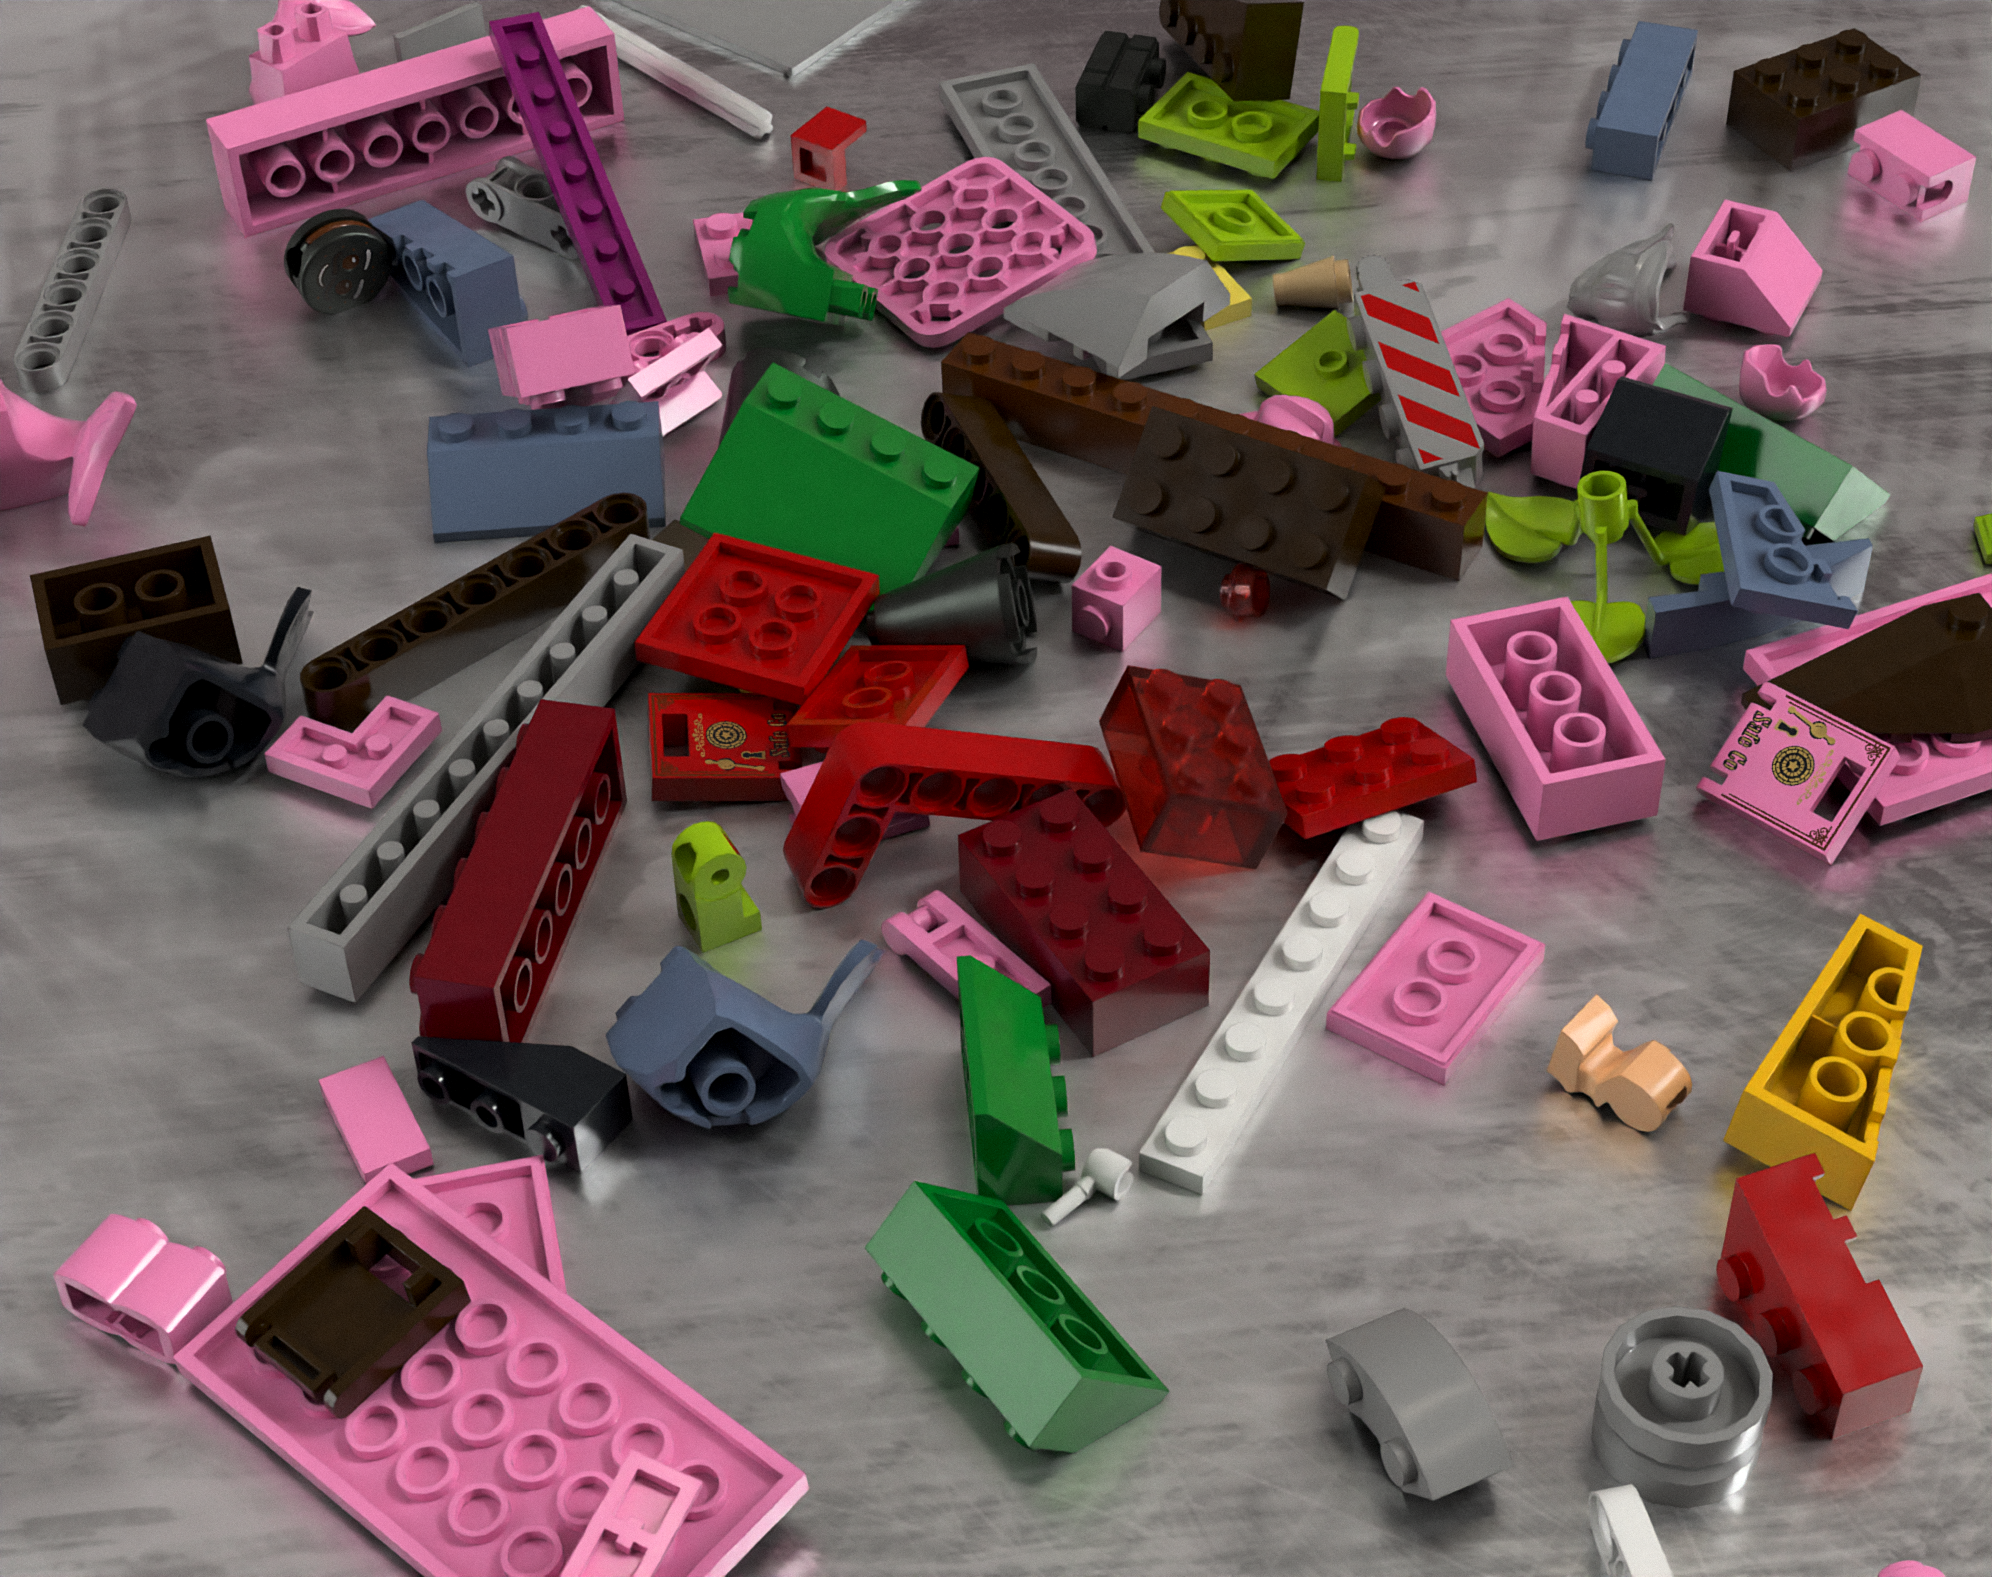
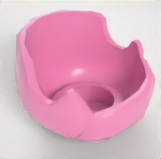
[1357,86,1436,159]
[1739,344,1827,422]

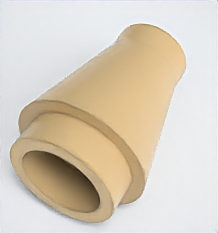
[1273,255,1353,309]

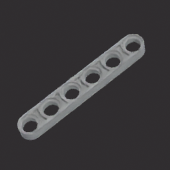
[13,188,131,393]

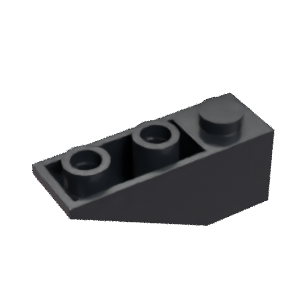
[411,1036,633,1174]

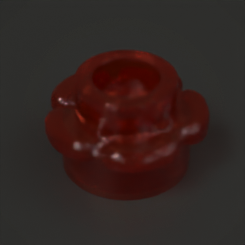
[1220,564,1270,622]

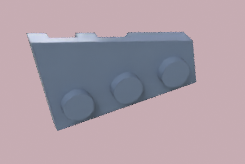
[1709,471,1858,629]

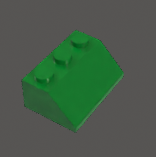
[957,955,1075,1206]

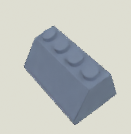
[427,401,666,543]

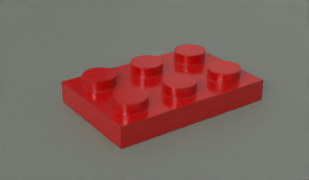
[787,645,969,753]
[1246,717,1477,839]

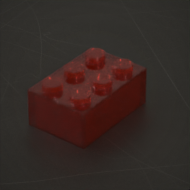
[1099,665,1288,869]

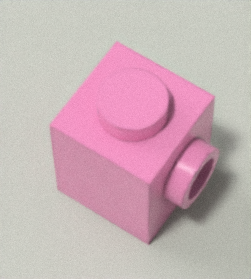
[1072,546,1162,652]

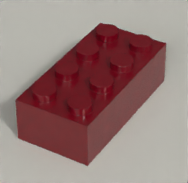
[958,788,1210,1057]

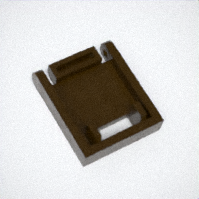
[235,1205,471,1419]

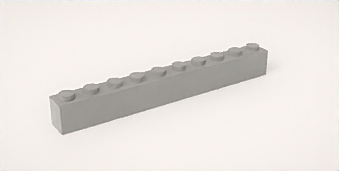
[287,534,685,1003]

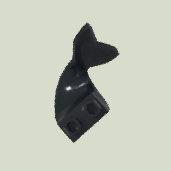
[82,587,314,778]

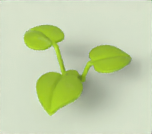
[1485,471,1725,663]

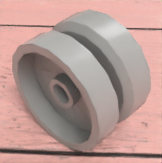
[1591,1306,1773,1508]

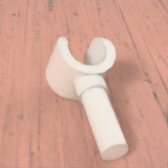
[1041,1148,1134,1227]

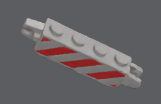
[1346,254,1484,489]

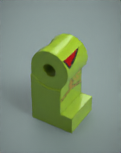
[671,821,762,953]

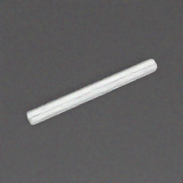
[571,5,773,139]

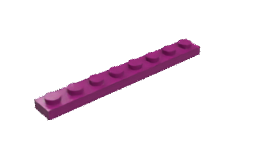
[489,12,667,336]

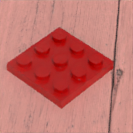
[635,532,880,706]

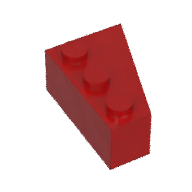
[1716,1153,1923,1440]

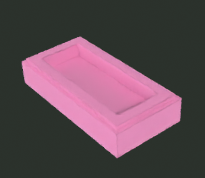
[318,1056,434,1185]

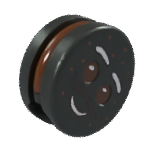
[284,209,392,314]

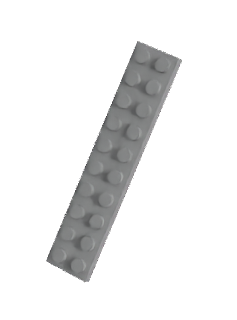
[939,63,1213,381]

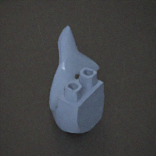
[605,939,886,1129]

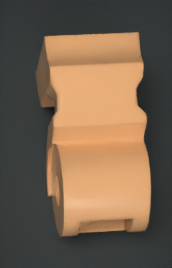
[1547,994,1692,1132]

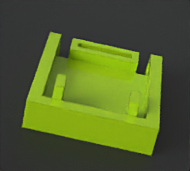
[1316,25,1359,182]

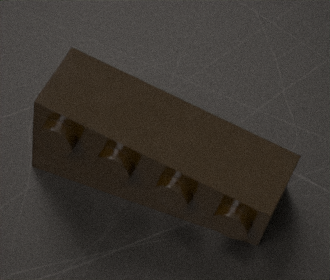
[1159,0,1304,101]

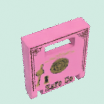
[1696,681,1900,865]

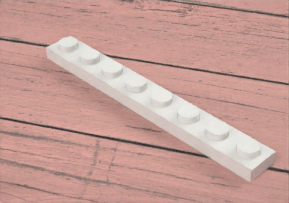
[1139,810,1424,1195]

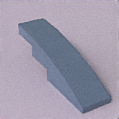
[1642,538,1873,659]

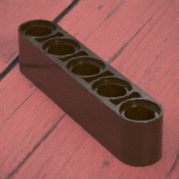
[921,392,1082,584]

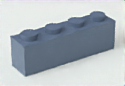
[1585,21,1698,180]

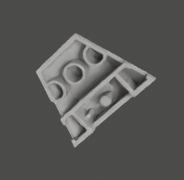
[1003,252,1230,379]

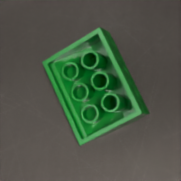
[679,362,979,620]

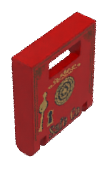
[647,693,802,801]

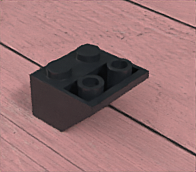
[1575,376,1733,536]

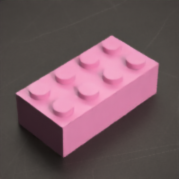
[1446,597,1666,841]

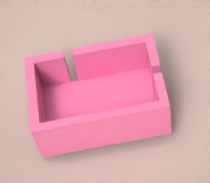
[488,305,635,406]

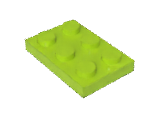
[1138,72,1319,179]

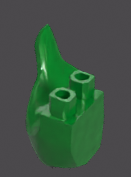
[728,180,922,326]

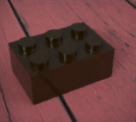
[1726,28,1921,172]
[30,535,243,705]

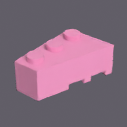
[1530,314,1666,489]

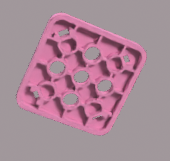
[825,157,1097,348]

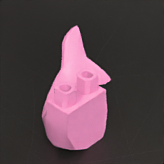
[249,0,376,105]
[0,379,137,527]

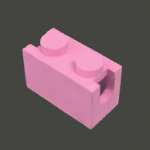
[1847,110,1976,222]

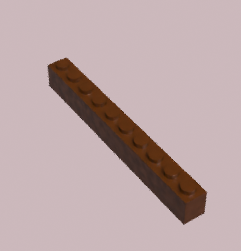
[941,332,1488,581]

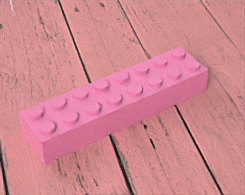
[206,6,624,238]

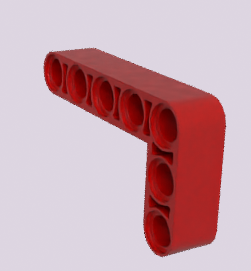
[783,721,1129,909]

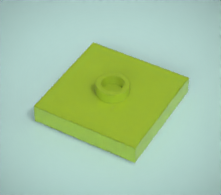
[1160,189,1305,261]
[1254,310,1382,438]

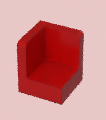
[790,106,867,191]

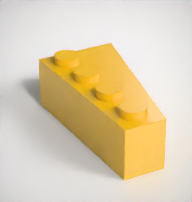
[1723,914,1923,1211]

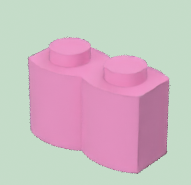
[53,1214,233,1364]

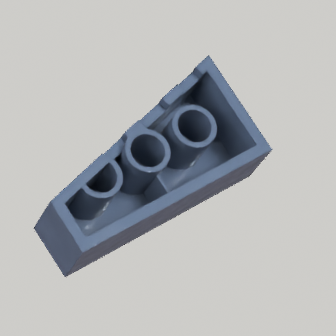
[368,200,528,368]

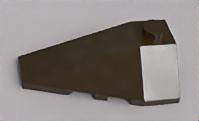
[1741,593,1992,743]

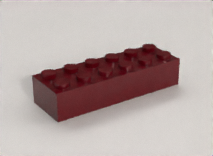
[409,699,627,1043]

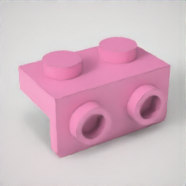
[610,328,722,438]

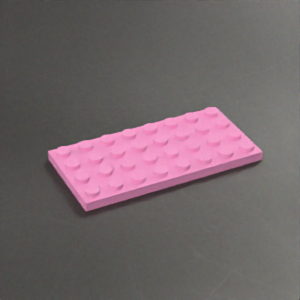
[172,1163,809,1577]

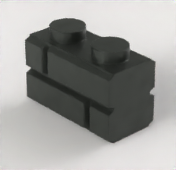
[1075,31,1166,134]

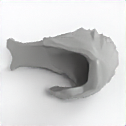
[1567,223,1691,338]

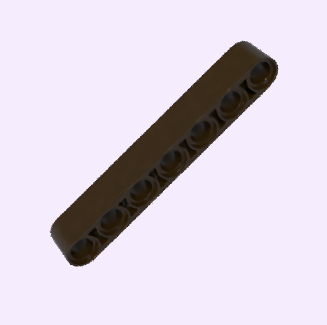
[300,492,651,733]

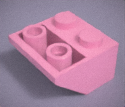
[1683,199,1823,338]

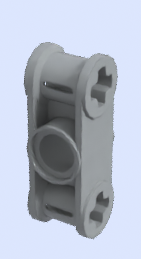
[466,156,579,260]

